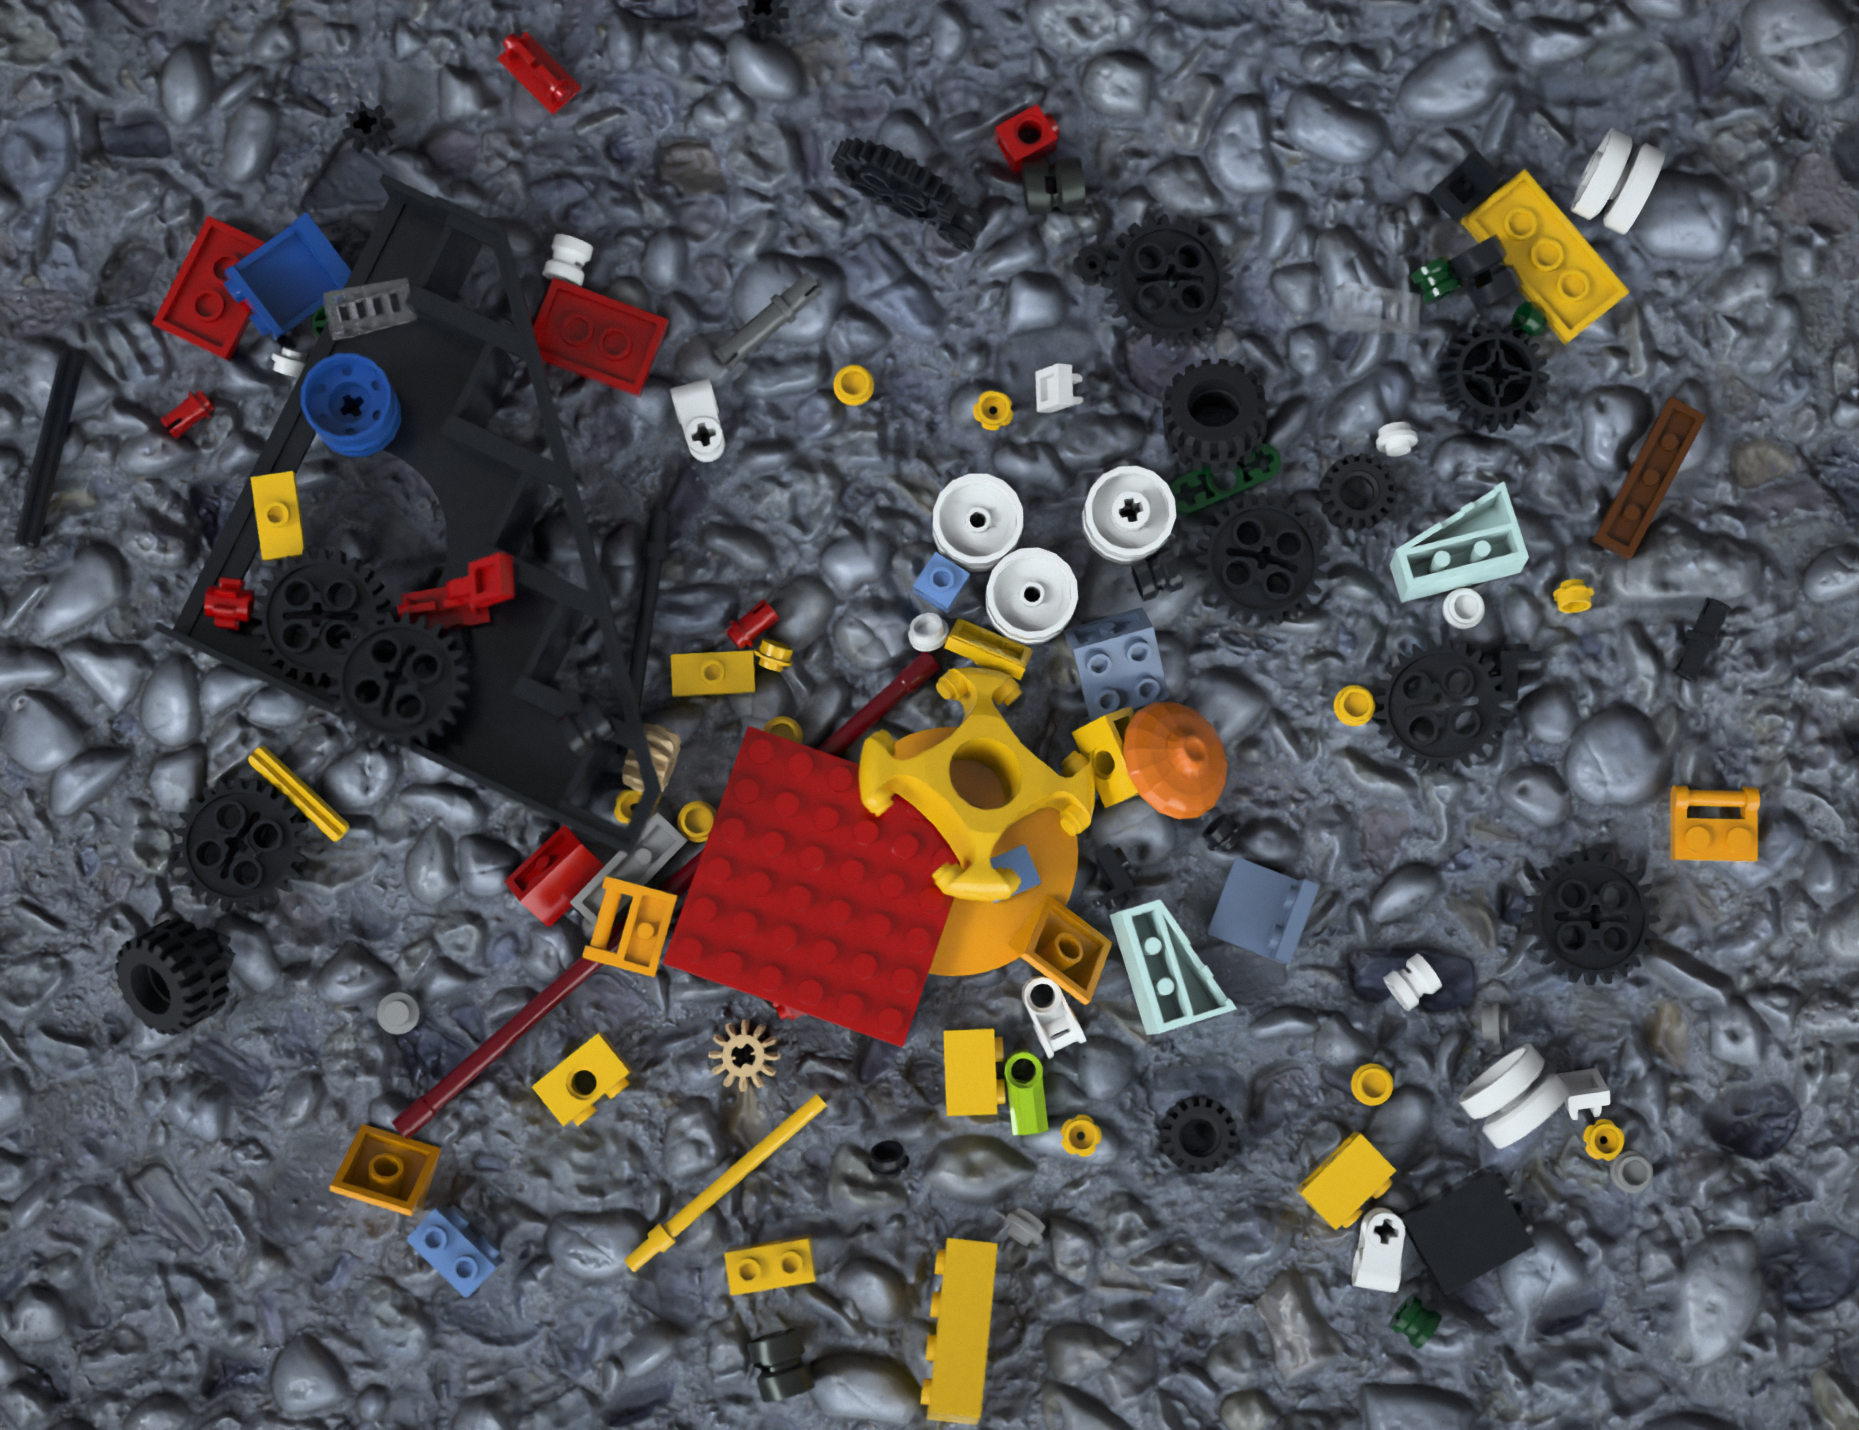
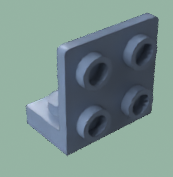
[1064,607,1169,721]
[1207,857,1320,964]

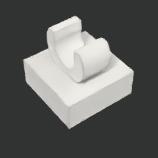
[1036,363,1083,413]
[1556,1068,1610,1120]

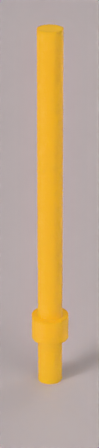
[624,1093,827,1272]

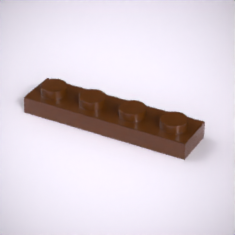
[1591,397,1707,560]

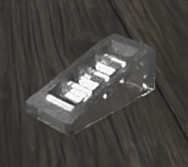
[323,278,417,341]
[1331,281,1421,335]

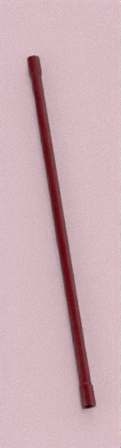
[392,651,941,1140]

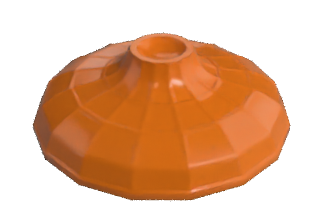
[1123,701,1228,819]

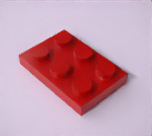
[152,215,266,362]
[533,277,669,398]

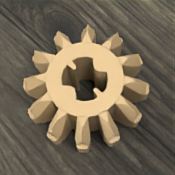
[622,723,681,793]
[708,1019,781,1092]

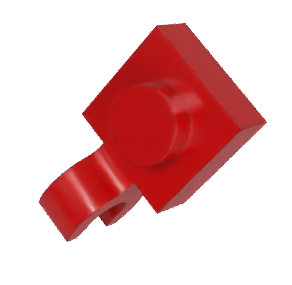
[446,552,514,608]

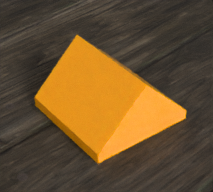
[1008,894,1113,1005]
[330,1124,441,1216]

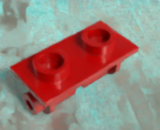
[497,31,582,116]
[397,586,491,630]

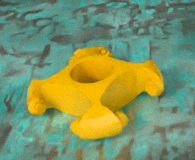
[859,667,1095,901]

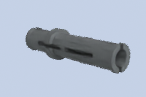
[713,272,823,372]

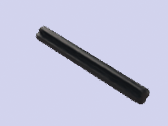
[14,349,85,548]

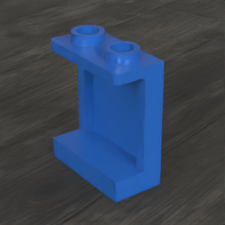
[223,212,352,341]

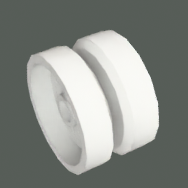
[1571,128,1666,235]
[1082,466,1176,564]
[933,474,1023,572]
[985,547,1078,645]
[1458,1044,1570,1149]

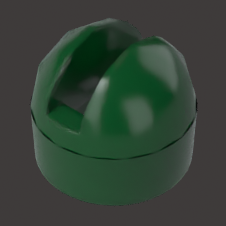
[1511,301,1547,338]

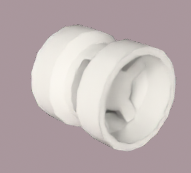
[542,234,594,287]
[1383,953,1442,1011]

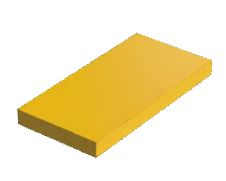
[1461,169,1630,345]

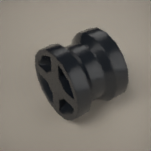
[937,204,988,253]

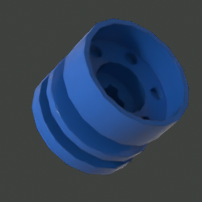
[301,353,401,457]

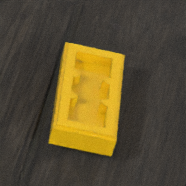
[251,471,306,562]
[944,618,1033,680]
[671,650,756,697]

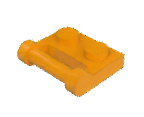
[1670,785,1760,862]
[582,876,678,977]

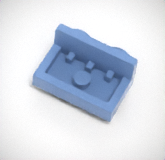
[407,1204,503,1297]

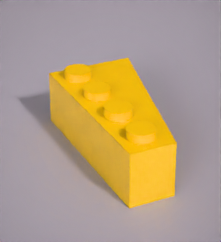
[921,1238,998,1425]

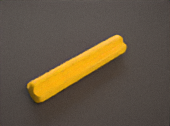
[248,746,350,842]

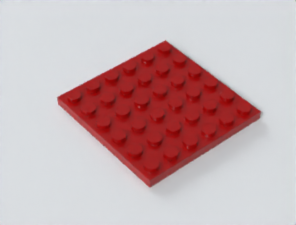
[663,726,985,1048]

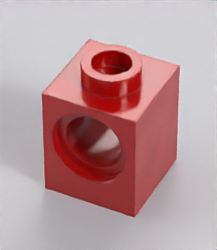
[994,104,1060,174]

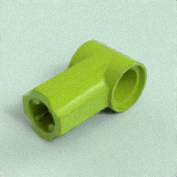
[1004,1049,1049,1135]

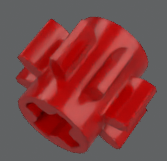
[204,577,255,630]

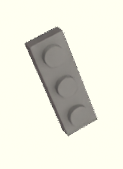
[570,811,688,926]

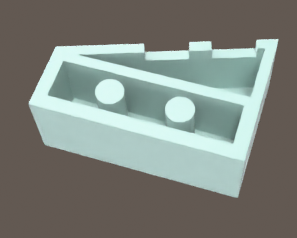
[1390,481,1529,603]
[1110,899,1237,1035]

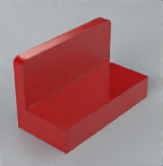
[504,824,605,927]

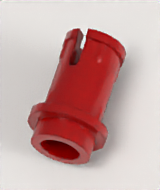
[160,389,216,439]
[725,599,779,650]

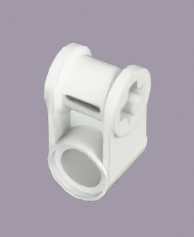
[670,378,725,462]
[1022,975,1086,1059]
[1352,1207,1405,1293]

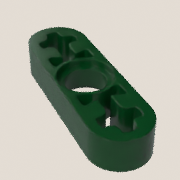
[1170,443,1281,516]

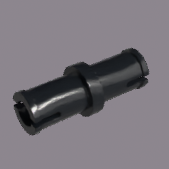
[1671,597,1731,683]

